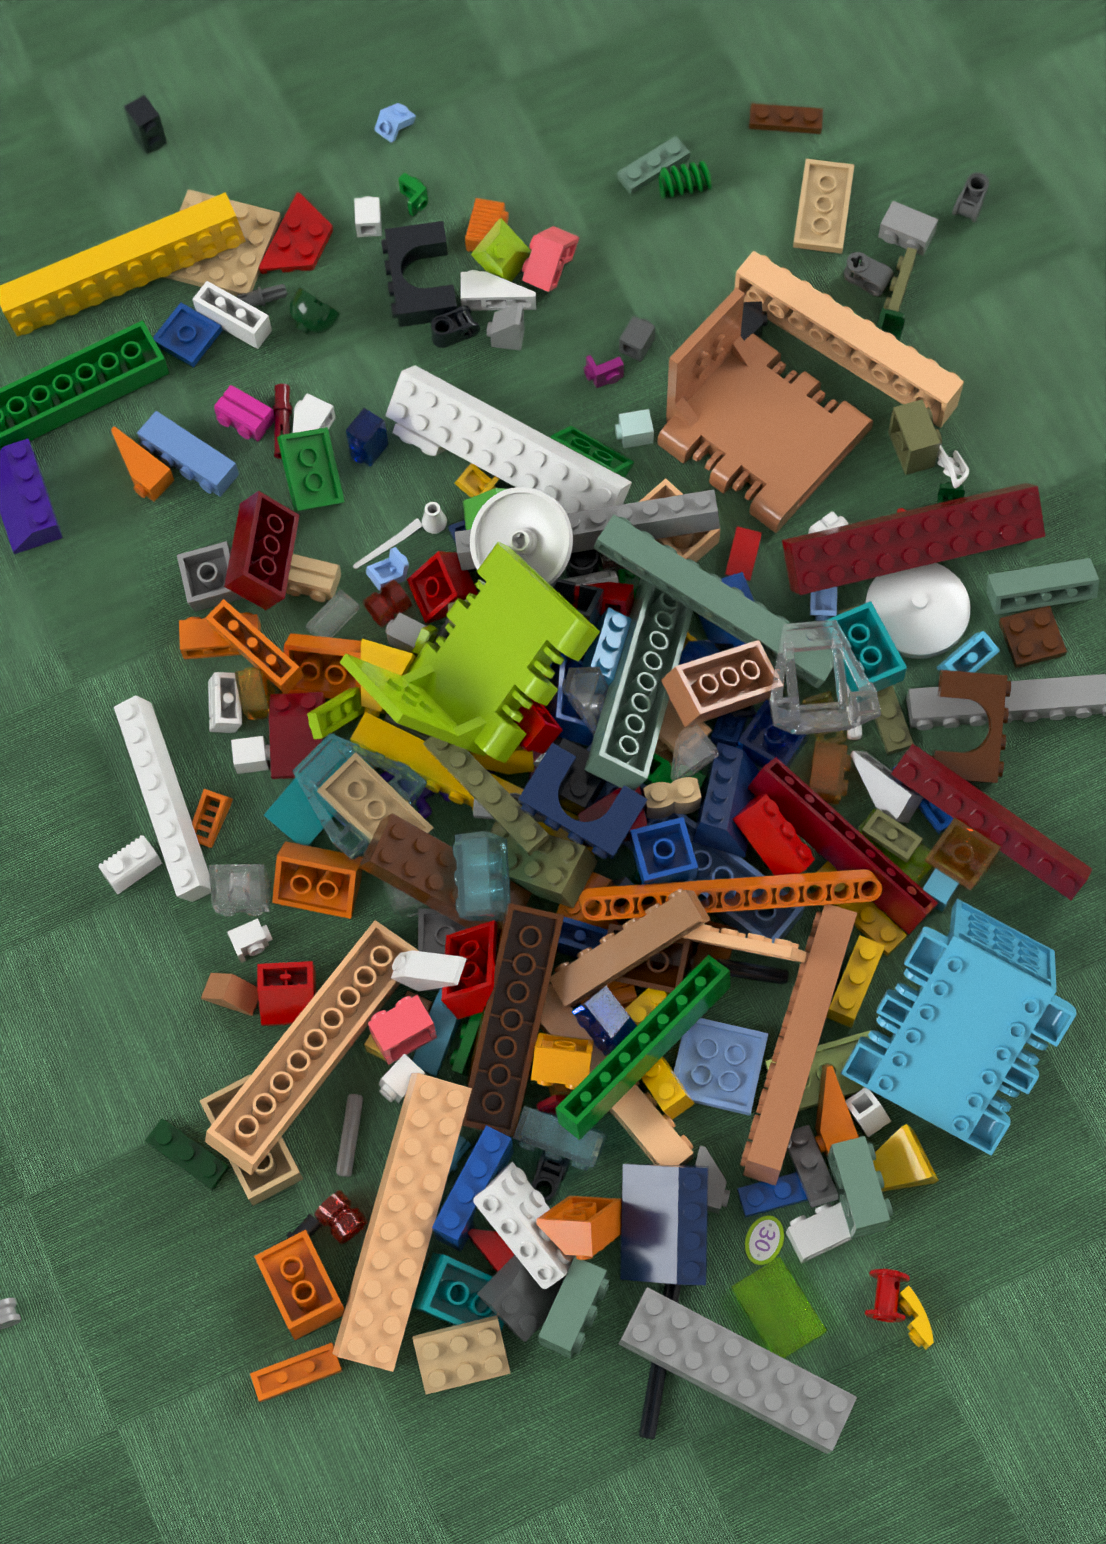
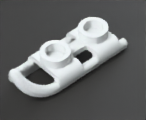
[937,445,969,488]

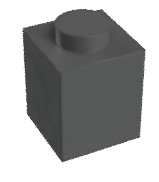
[619,316,655,362]

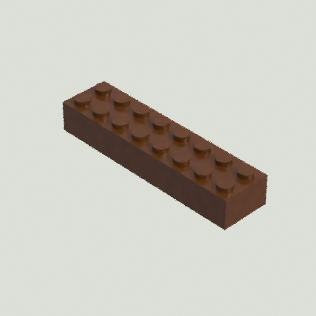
[462,903,564,1137]

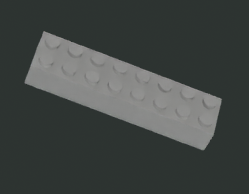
[618,1287,857,1454]

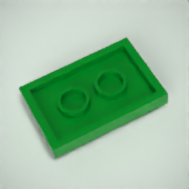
[277,427,345,512]

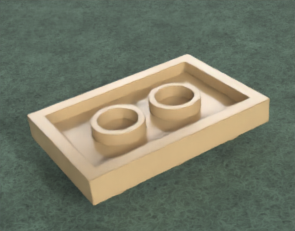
[412,1315,511,1394]

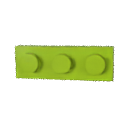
[307,687,364,739]

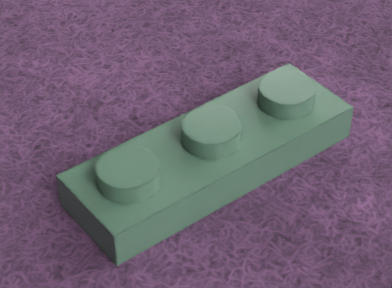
[617,136,690,194]

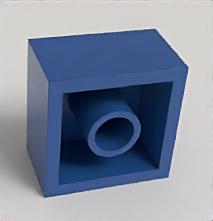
[630,817,698,884]

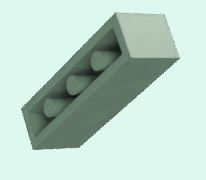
[987,558,1099,615]

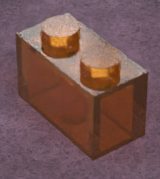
[809,741,851,805]

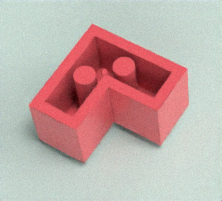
[522,226,580,292]

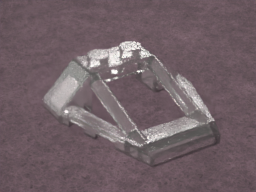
[769,620,881,735]

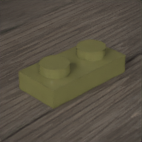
[861,809,923,863]

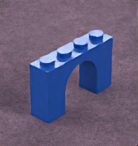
[432,1125,514,1252]

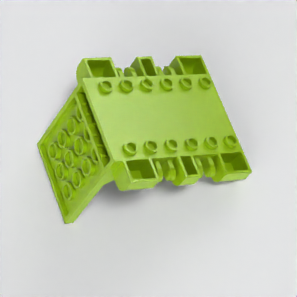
[340,542,600,763]

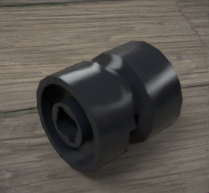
[565,549,599,578]

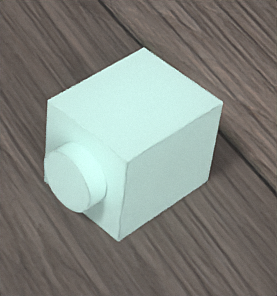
[615,409,654,448]

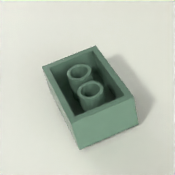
[827,1136,893,1239]
[538,1256,610,1359]

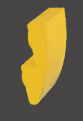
[898,1286,934,1350]

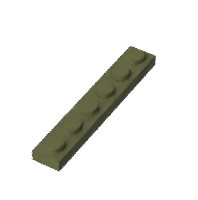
[838,605,913,755]
[423,736,550,856]

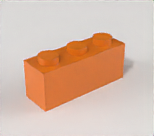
[179,612,261,659]

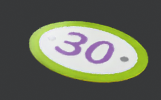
[745,1216,784,1265]

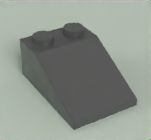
[477,1255,566,1342]

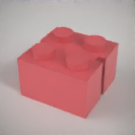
[368,995,437,1065]

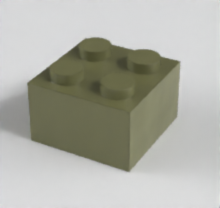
[888,399,942,475]

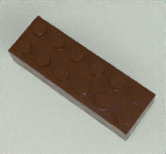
[359,813,532,945]

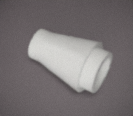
[422,502,447,534]

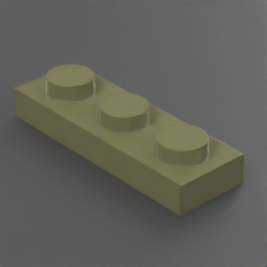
[884,247,917,312]

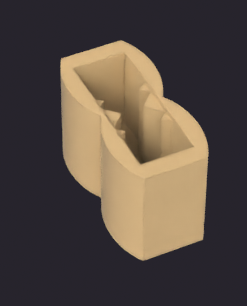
[643,777,701,819]

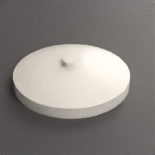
[470,487,573,584]
[865,563,971,659]

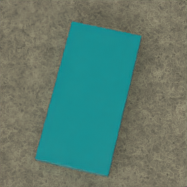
[263,733,374,846]

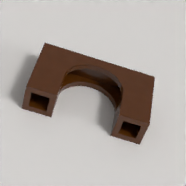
[932,670,1011,783]

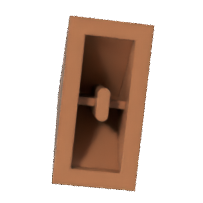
[201,973,259,1016]

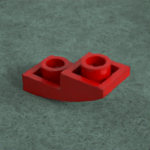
[724,526,762,582]

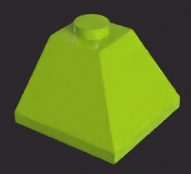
[471,218,531,282]

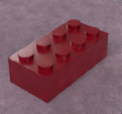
[224,491,300,610]

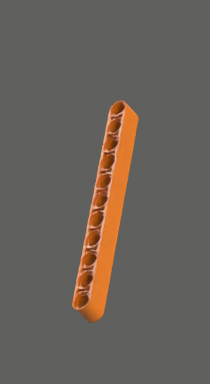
[578,869,882,921]

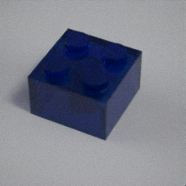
[737,699,812,768]

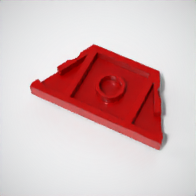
[258,192,333,274]

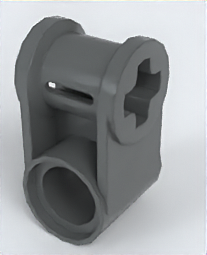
[952,172,989,223]
[844,252,894,297]

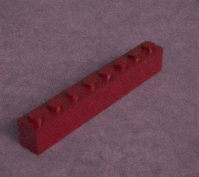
[891,744,1092,901]
[748,757,938,934]

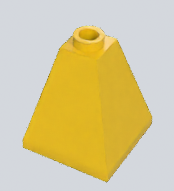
[361,639,416,718]
[873,1124,939,1192]

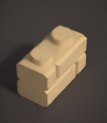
[286,554,341,602]

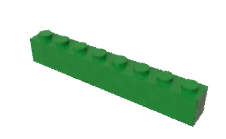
[556,955,731,1140]

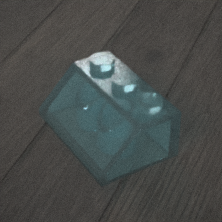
[453,831,511,921]
[513,1106,609,1171]

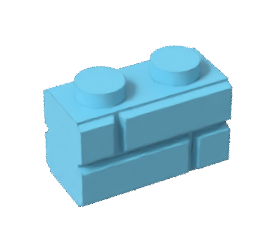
[936,631,1000,672]

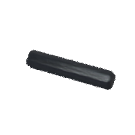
[715,958,789,985]

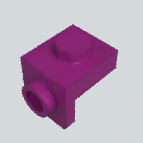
[583,355,624,388]

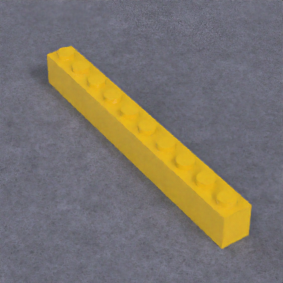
[350,712,595,856]

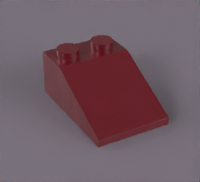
[269,692,327,779]

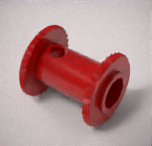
[865,1269,910,1323]

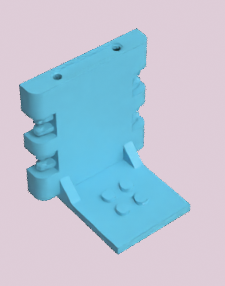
[841,899,1076,1156]

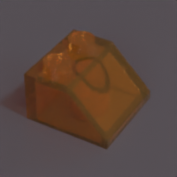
[924,817,1001,891]

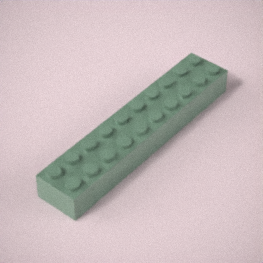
[584,578,693,791]

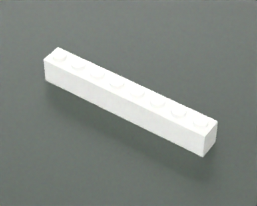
[114,695,215,902]

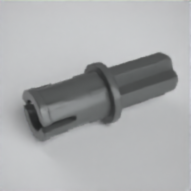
[237,284,287,307]

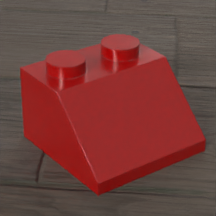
[407,551,478,623]

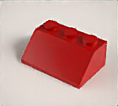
[733,794,815,875]
[441,920,497,1019]

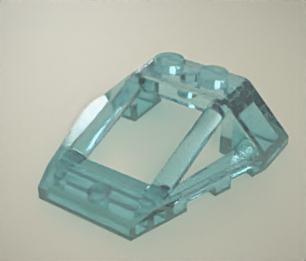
[293,733,427,860]

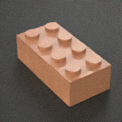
[661,640,783,728]

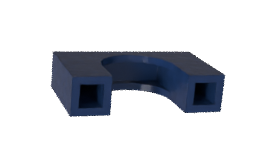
[518,743,648,860]

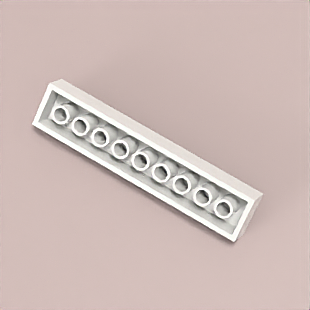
[385,365,632,514]

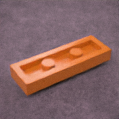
[250,1343,342,1403]

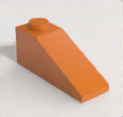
[111,426,174,502]
[814,1064,859,1156]

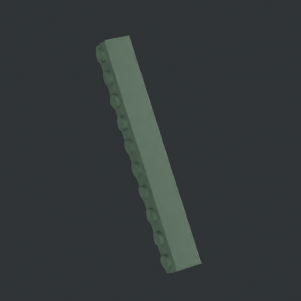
[593,514,840,689]

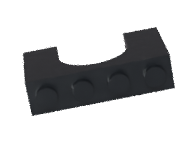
[381,221,457,327]

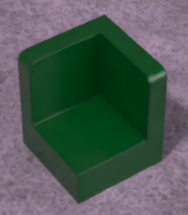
[877,308,906,341]

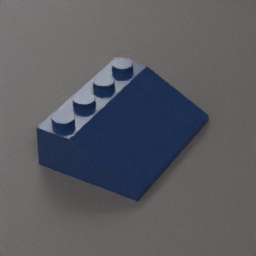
[620,1164,709,1285]

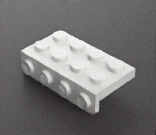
[473,1162,576,1289]

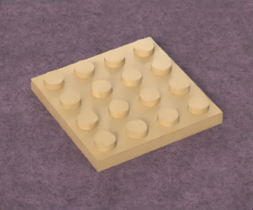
[164,189,281,296]

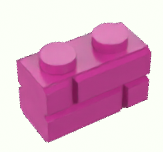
[214,385,275,441]

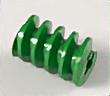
[659,161,712,199]

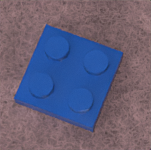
[153,303,223,368]

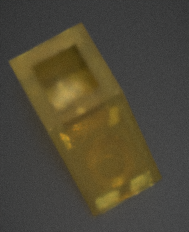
[235,667,275,720]

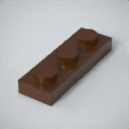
[749,103,823,134]

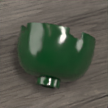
[289,288,340,335]

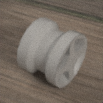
[0,1298,21,1330]

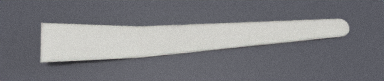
[353,518,422,569]

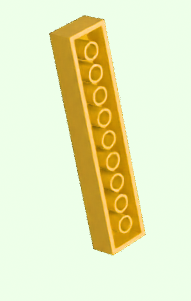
[0,192,246,337]

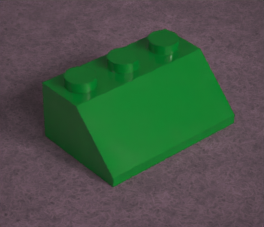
[550,426,635,478]

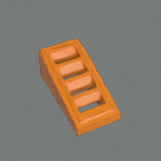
[192,789,233,848]

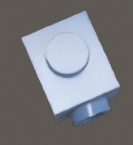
[375,103,416,142]
[366,547,409,591]
[810,586,837,621]

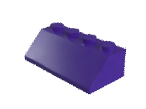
[0,439,63,554]

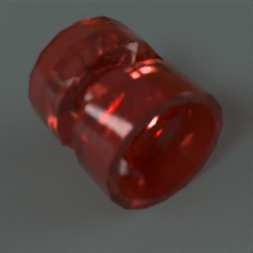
[363,579,412,628]
[314,1190,368,1245]

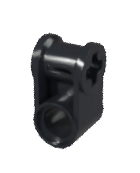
[431,306,480,348]
[532,1149,571,1206]

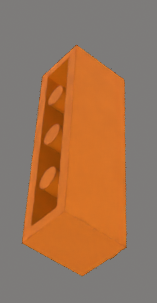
[205,599,304,694]

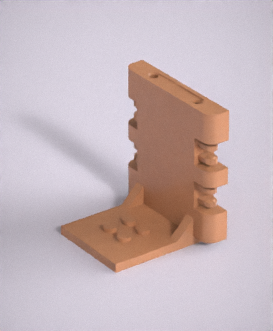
[658,287,873,533]

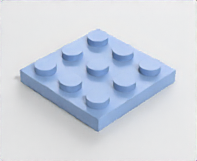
[674,1018,768,1116]

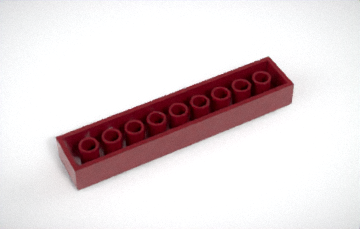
[782,483,1046,595]

